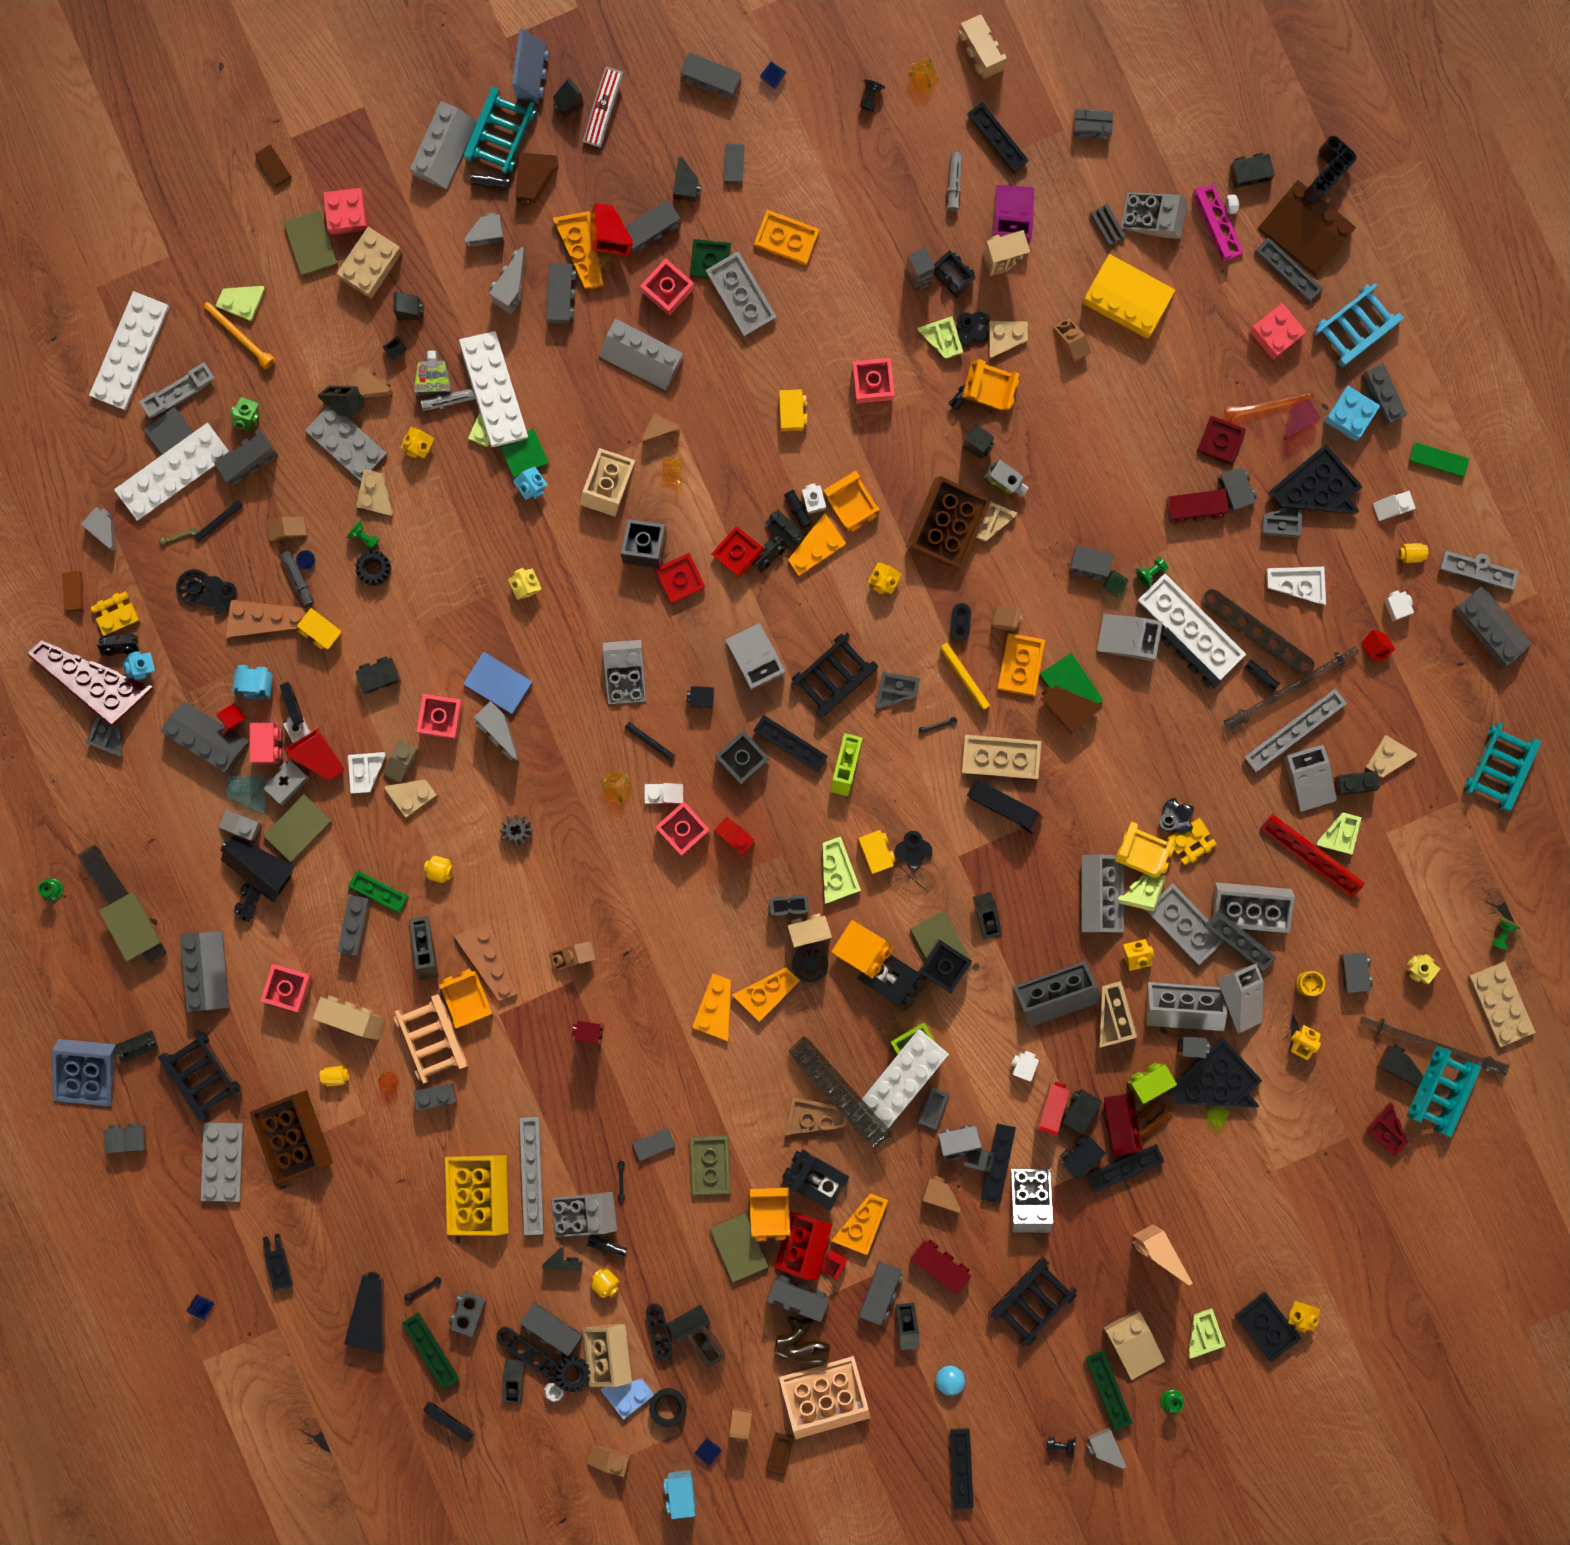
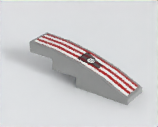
[583,67,624,147]

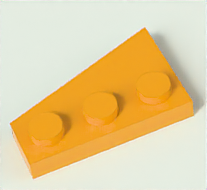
[788,513,846,576]
[733,967,800,1022]
[692,974,731,1041]
[831,1193,888,1255]

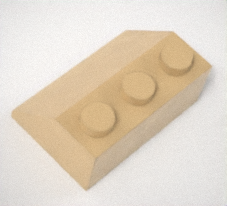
[582,1324,632,1387]

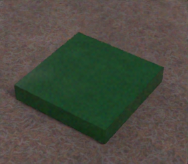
[690,239,731,279]

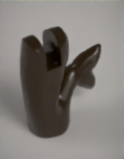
[774,1317,830,1365]

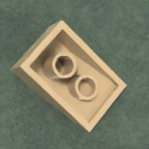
[579,448,635,517]
[788,913,832,948]
[1103,1310,1165,1380]

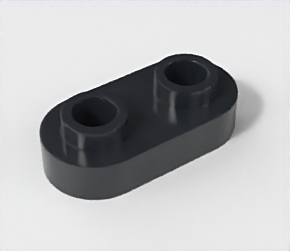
[950,603,971,642]

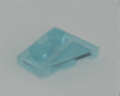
[226,776,266,814]

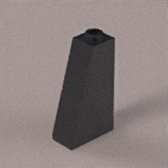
[220,836,295,903]
[344,1271,385,1354]

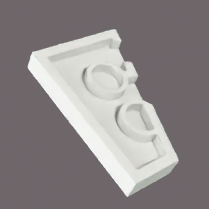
[1266,567,1326,605]

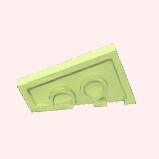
[822,836,861,904]

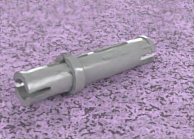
[946,152,963,211]
[420,388,476,412]

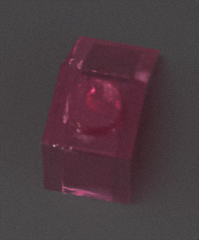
[1283,399,1320,440]

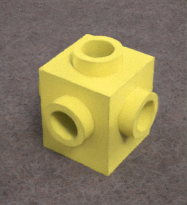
[508,568,542,600]
[1407,954,1440,984]

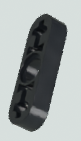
[279,681,304,726]
[646,1303,673,1360]
[423,1401,475,1442]

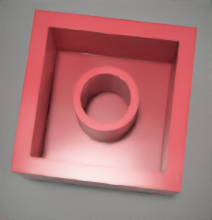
[323,188,368,235]
[640,258,695,316]
[1249,303,1306,360]
[852,358,895,404]
[417,694,463,740]
[250,723,283,765]
[655,802,710,856]
[260,964,313,1012]

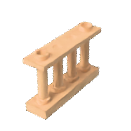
[394,994,468,1084]

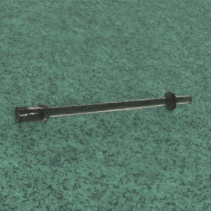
[1223,646,1359,731]
[1360,1017,1509,1076]

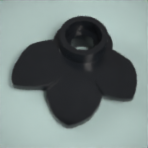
[956,311,990,347]
[199,576,237,614]
[1159,798,1194,833]
[894,831,932,869]

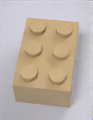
[336,227,403,299]

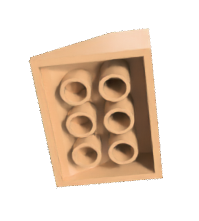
[1132,1225,1193,1285]
[779,1356,871,1439]

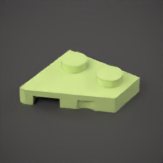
[216,286,266,322]
[1315,813,1362,855]
[1118,873,1166,911]
[1188,1308,1225,1359]

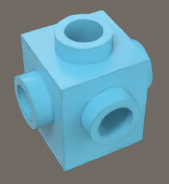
[513,467,548,500]
[123,651,155,680]

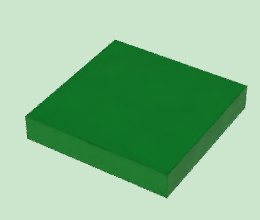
[500,428,549,479]

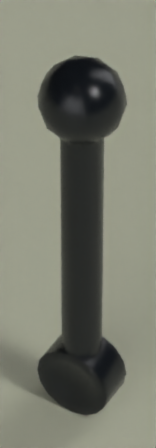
[919,717,957,734]
[617,1161,625,1202]
[404,1277,441,1301]

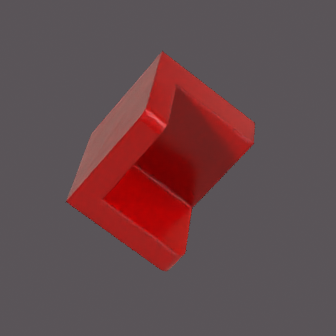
[1362,629,1395,662]
[217,703,246,736]
[820,1249,848,1280]

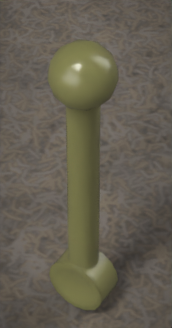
[159,528,198,545]

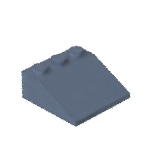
[512,28,549,104]
[52,1039,116,1106]

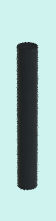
[194,500,243,542]
[625,722,675,761]

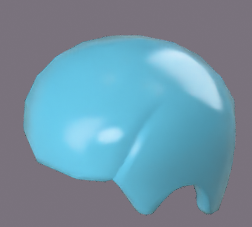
[935,1365,966,1396]

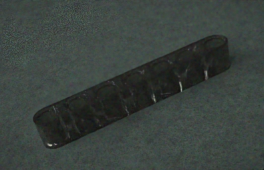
[1201,589,1315,675]
[77,844,167,965]
[789,1036,892,1149]

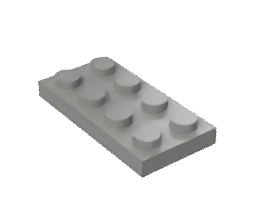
[705,251,777,337]
[305,406,388,481]
[1145,883,1224,965]
[201,1122,244,1202]

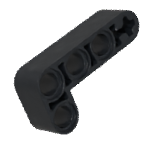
[1304,136,1357,204]
[966,779,1043,834]

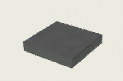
[144,407,194,455]

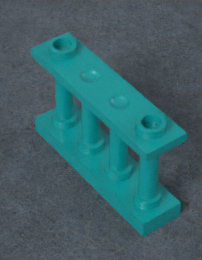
[464,86,537,177]
[1464,722,1542,812]
[1406,1046,1482,1137]

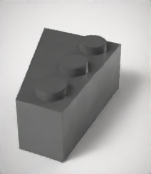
[214,429,278,485]
[767,1275,829,1322]

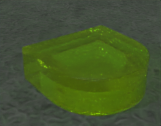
[1207,1106,1230,1129]

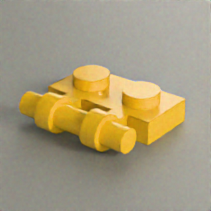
[91,591,140,636]
[1167,818,1217,865]

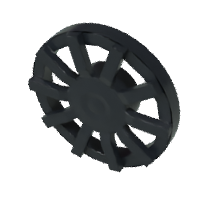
[176,569,209,605]
[792,946,829,982]

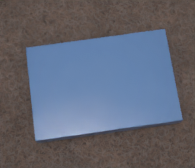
[463,652,533,715]

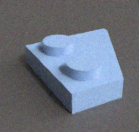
[600,1379,654,1419]

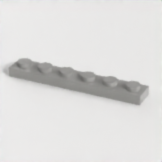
[1243,688,1347,772]
[519,1117,544,1235]

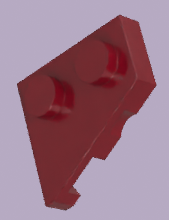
[1365,1102,1408,1156]

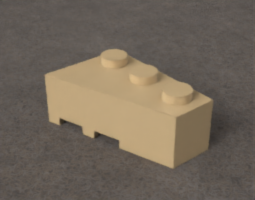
[958,14,1007,79]
[982,230,1030,277]
[1100,981,1138,1048]
[313,995,386,1040]

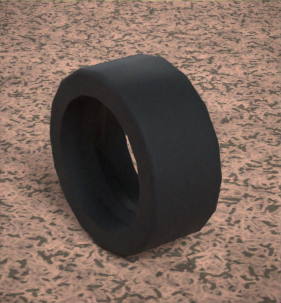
[649,1388,687,1427]

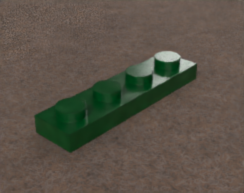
[402,1312,460,1389]
[1085,1350,1133,1431]

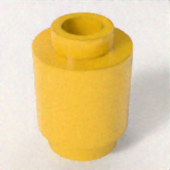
[1398,543,1428,563]
[320,1065,349,1087]

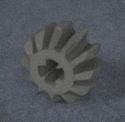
[500,814,533,847]

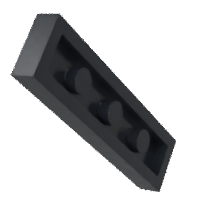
[967,102,1029,174]
[1160,627,1221,689]
[753,715,828,772]
[981,1123,1016,1204]
[1086,1144,1165,1193]
[950,1428,974,1509]

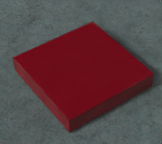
[1197,416,1246,465]

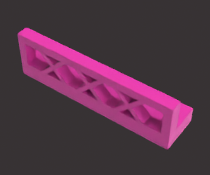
[1193,184,1244,262]

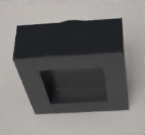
[382,336,407,360]

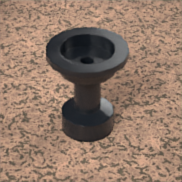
[859,79,885,111]
[1047,1436,1076,1460]

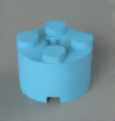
[232,665,273,700]

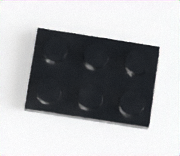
[1234,1291,1302,1362]

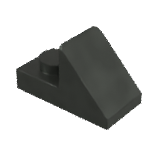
[542,1245,583,1271]

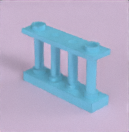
[1313,283,1404,369]

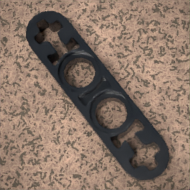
[496,1326,558,1379]

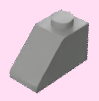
[465,213,504,247]
[81,507,116,551]
[219,810,262,841]
[1086,1428,1126,1469]

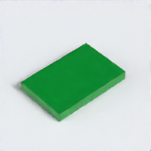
[1040,652,1103,704]

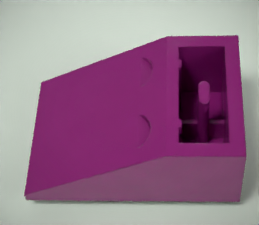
[992,185,1034,244]

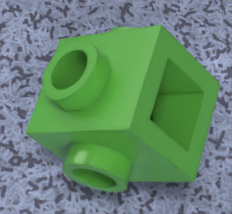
[230,397,259,431]

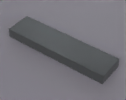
[1254,237,1323,303]
[1205,911,1276,972]

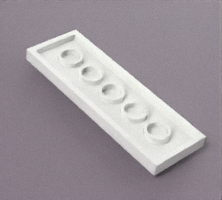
[89,291,170,411]
[459,331,528,448]
[114,423,229,521]
[1137,574,1246,680]
[849,1029,949,1141]

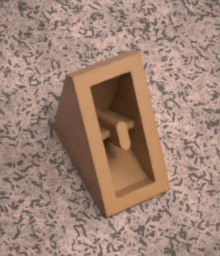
[642,414,680,444]
[266,517,307,542]

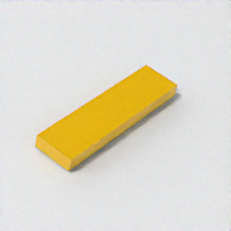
[940,643,990,711]

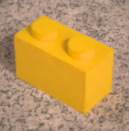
[779,389,807,432]
[296,607,342,650]
[858,830,896,874]

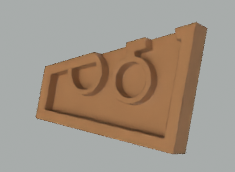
[785,1097,849,1135]

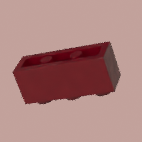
[1166,489,1229,524]
[572,1020,604,1044]
[1103,1092,1143,1155]
[910,1239,971,1295]

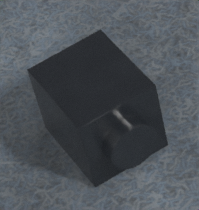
[686,686,714,708]

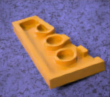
[553,211,604,290]

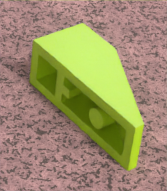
[829,733,863,796]

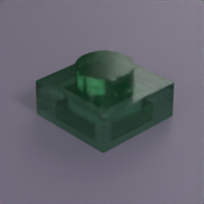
[1103,570,1129,597]

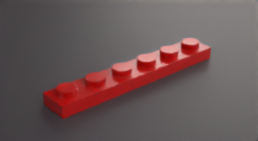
[1260,814,1365,898]

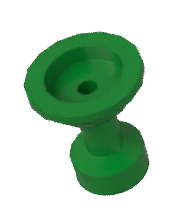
[346,520,379,551]
[1135,557,1168,588]
[38,878,63,901]
[1492,918,1520,951]
[1161,1389,1184,1413]

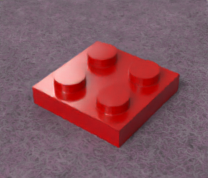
[711,526,765,578]
[655,553,706,604]

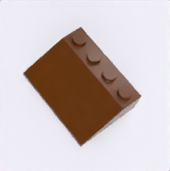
[1258,180,1356,276]
[906,476,991,570]
[250,1090,333,1185]

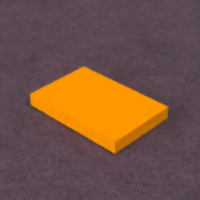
[754,210,820,266]
[997,633,1045,697]

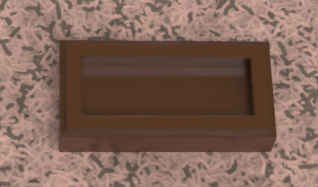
[255,144,291,187]
[766,1432,794,1476]

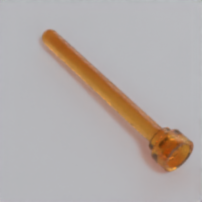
[1224,391,1314,422]

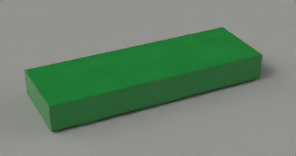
[1409,442,1470,477]
[348,870,408,913]

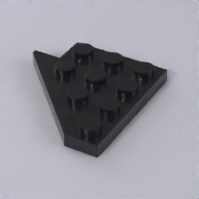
[1268,444,1363,514]
[1167,1038,1262,1108]

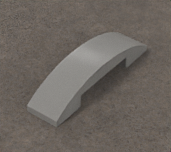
[139,362,215,418]

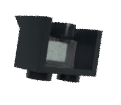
[934,250,976,298]

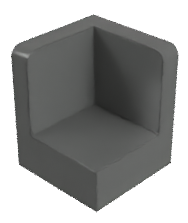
[963,1149,995,1172]

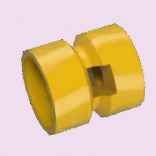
[1295,971,1325,996]

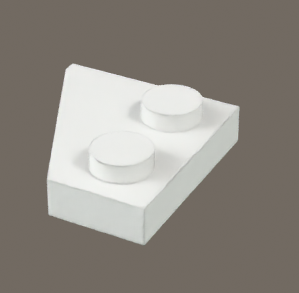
[348,752,386,794]

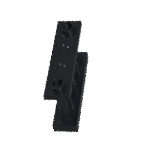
[791,632,878,719]
[157,1031,242,1122]
[989,1256,1078,1347]

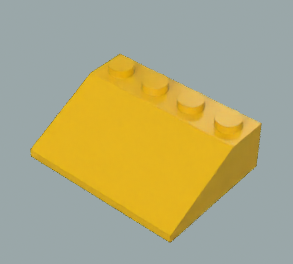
[1082,254,1175,339]
[445,1155,509,1235]

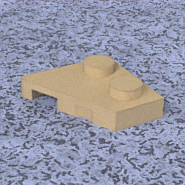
[989,321,1028,359]
[356,469,394,516]
[976,502,1017,542]

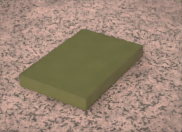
[284,210,338,277]
[263,794,332,862]
[99,892,162,962]
[910,911,970,959]
[690,1135,731,1196]
[710,1213,768,1282]

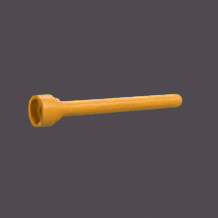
[204,302,275,370]

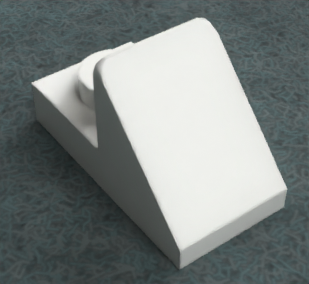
[1372,491,1416,522]
[645,783,683,804]

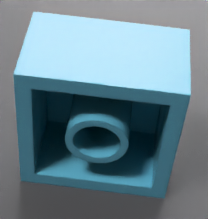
[1324,386,1380,442]
[664,1470,696,1519]

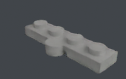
[1439,550,1519,591]

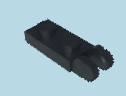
[263,1233,294,1291]

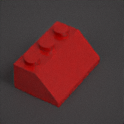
[775,1211,833,1281]

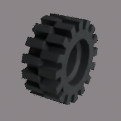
[355,550,391,586]
[552,1355,591,1393]

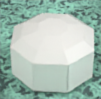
[1226,195,1239,214]
[544,1382,564,1402]

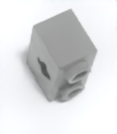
[264,761,310,805]

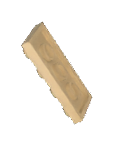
[961,735,1041,780]
[1468,961,1536,1047]

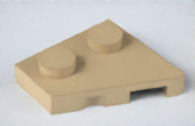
[1365,735,1417,778]
[384,779,437,818]

